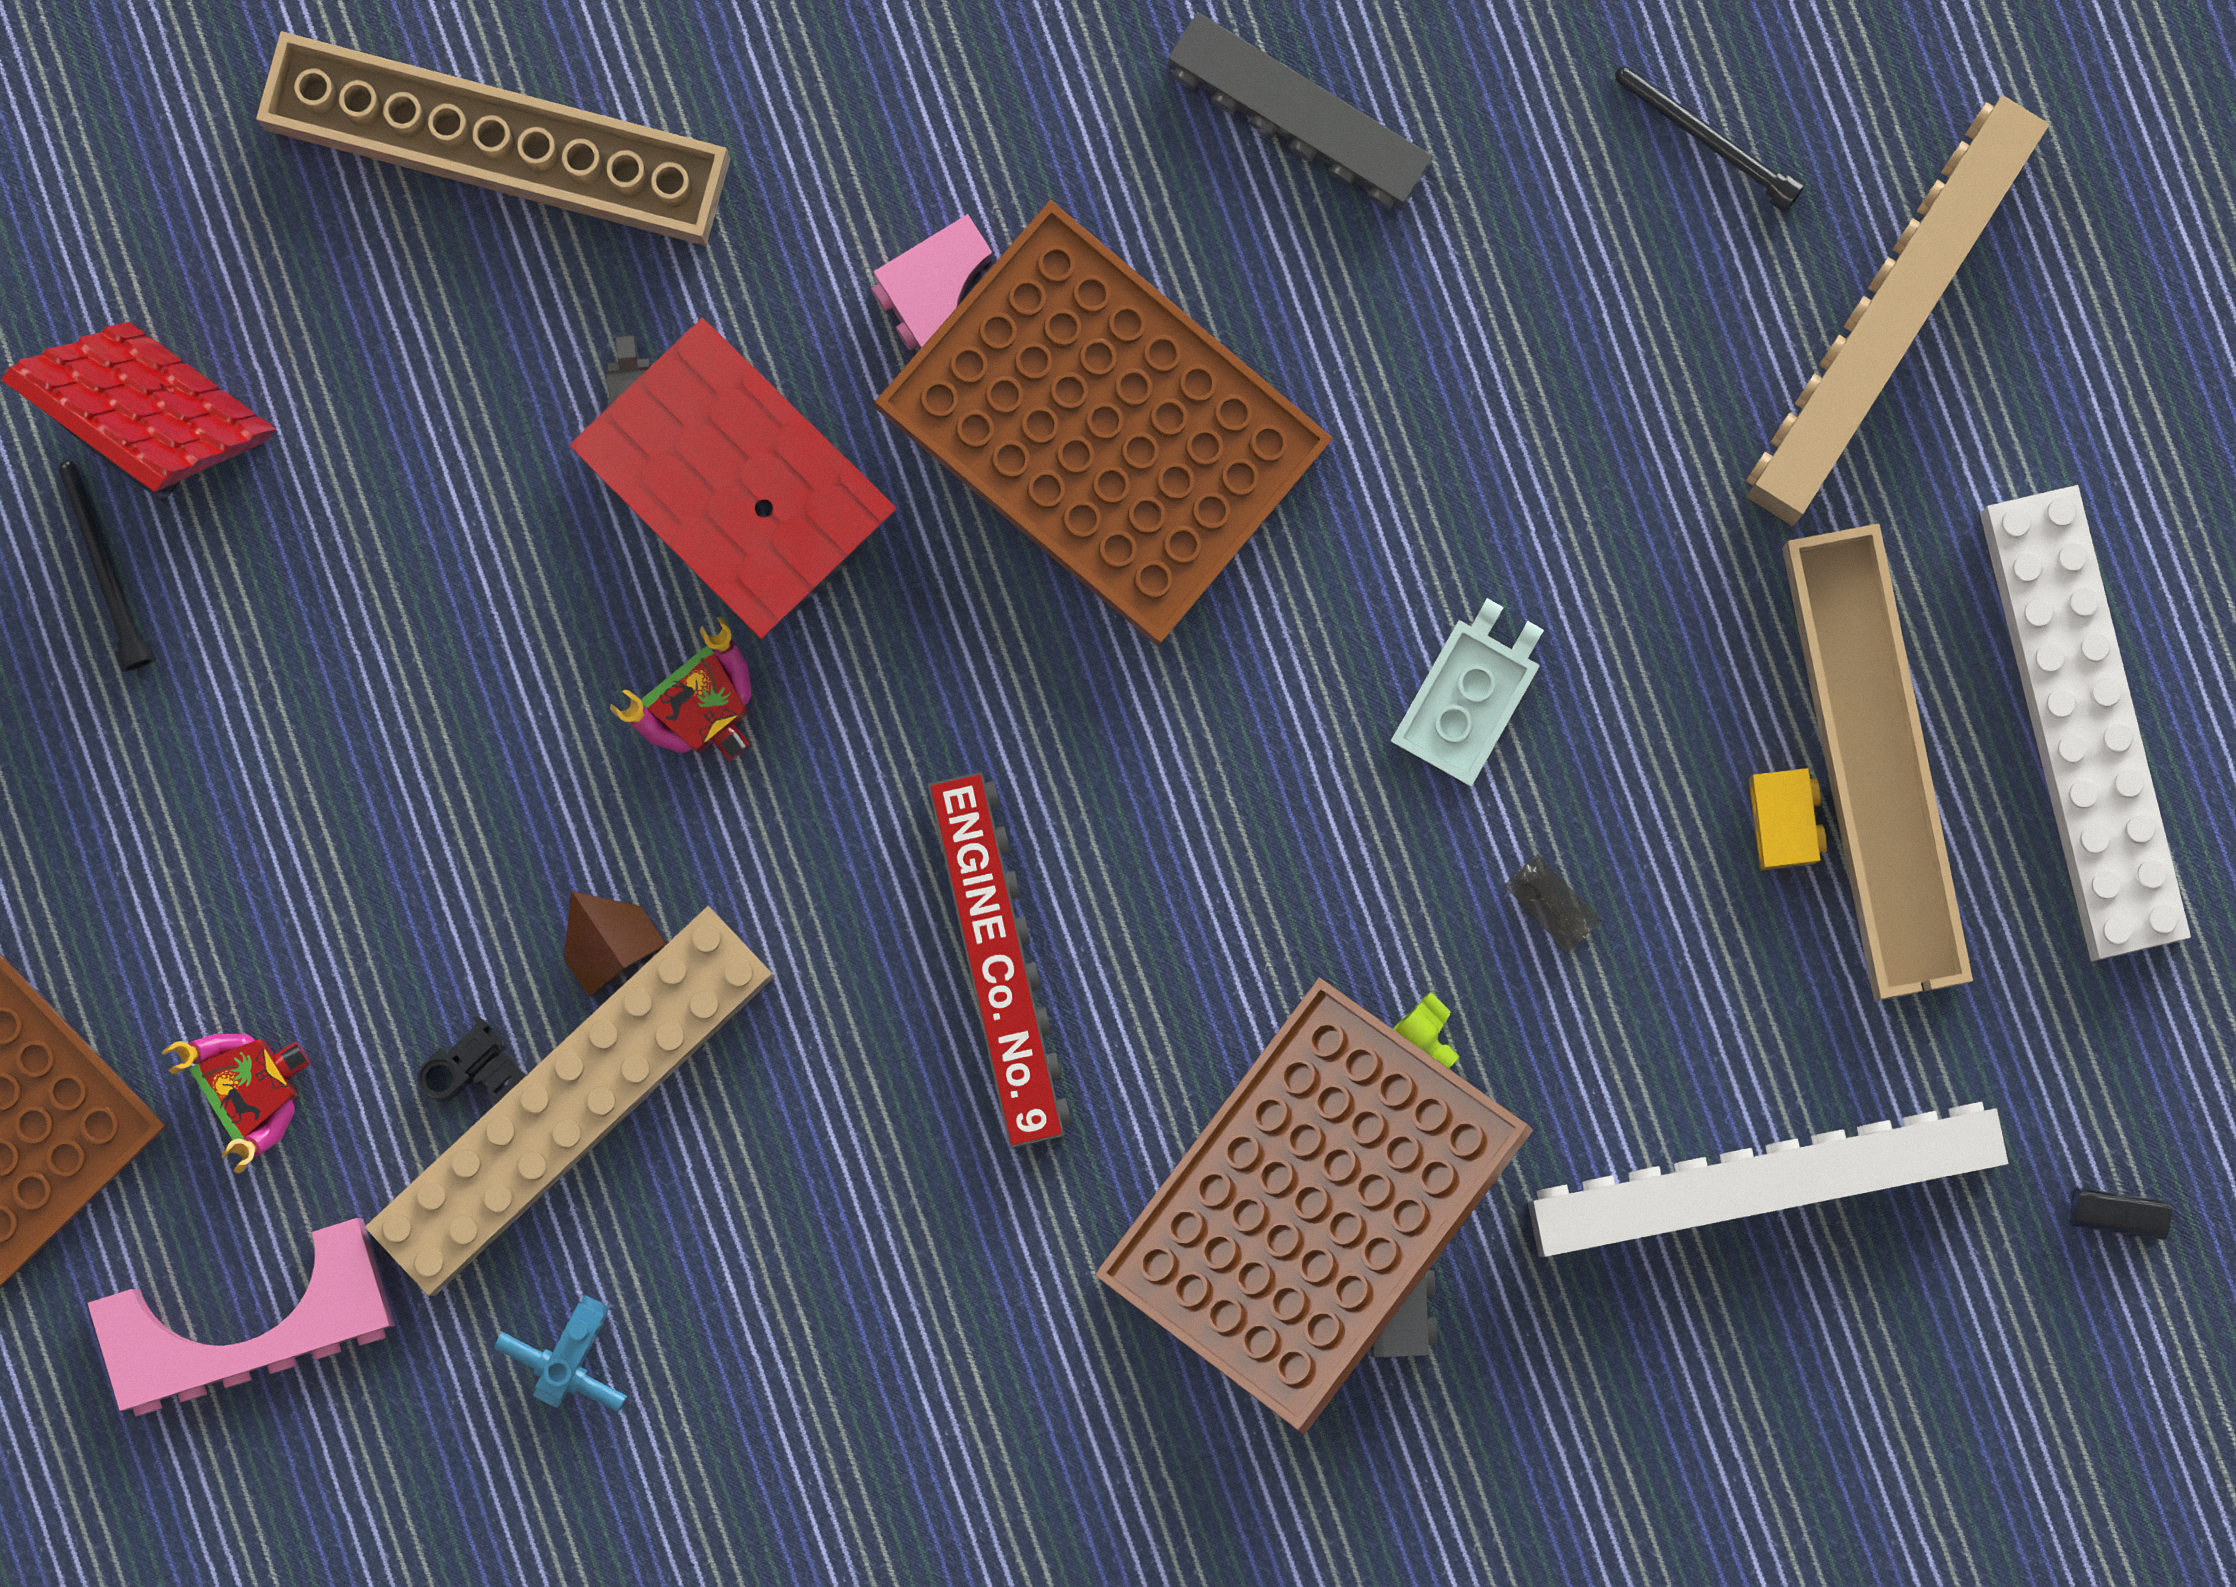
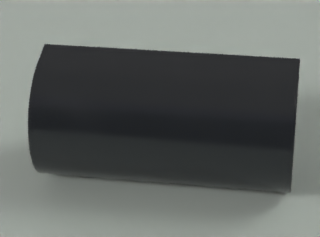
[2070,1187,2173,1240]

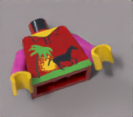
[610,617,752,762]
[162,1034,311,1173]

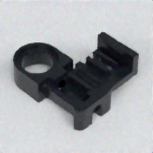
[417,1016,527,1105]

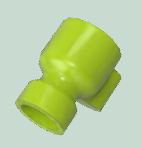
[1393,992,1460,1068]

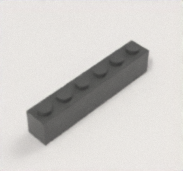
[1168,12,1433,211]

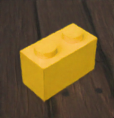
[1748,768,1827,871]

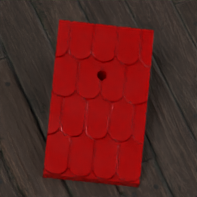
[569,317,897,640]
[1,322,277,503]

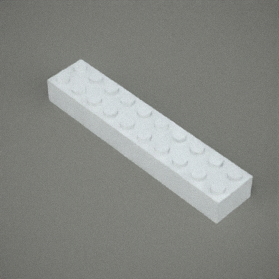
[1980,485,2191,962]
[1528,1102,2008,1257]

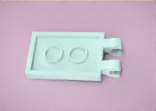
[1391,598,1544,787]

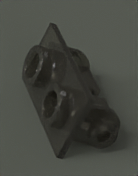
[1504,854,1601,953]

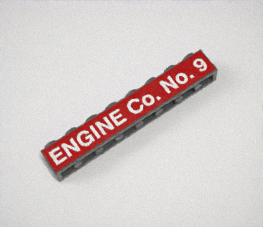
[928,772,1072,1149]

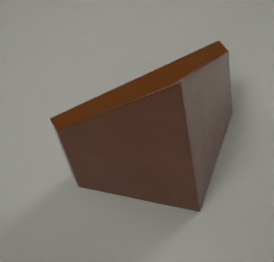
[564,891,667,997]

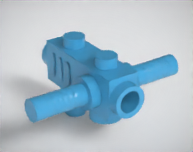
[494,1295,627,1413]

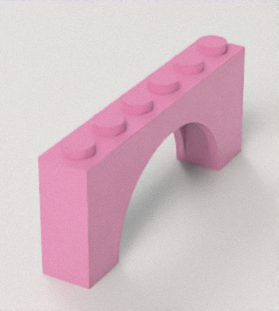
[871,214,992,350]
[88,1218,395,1417]

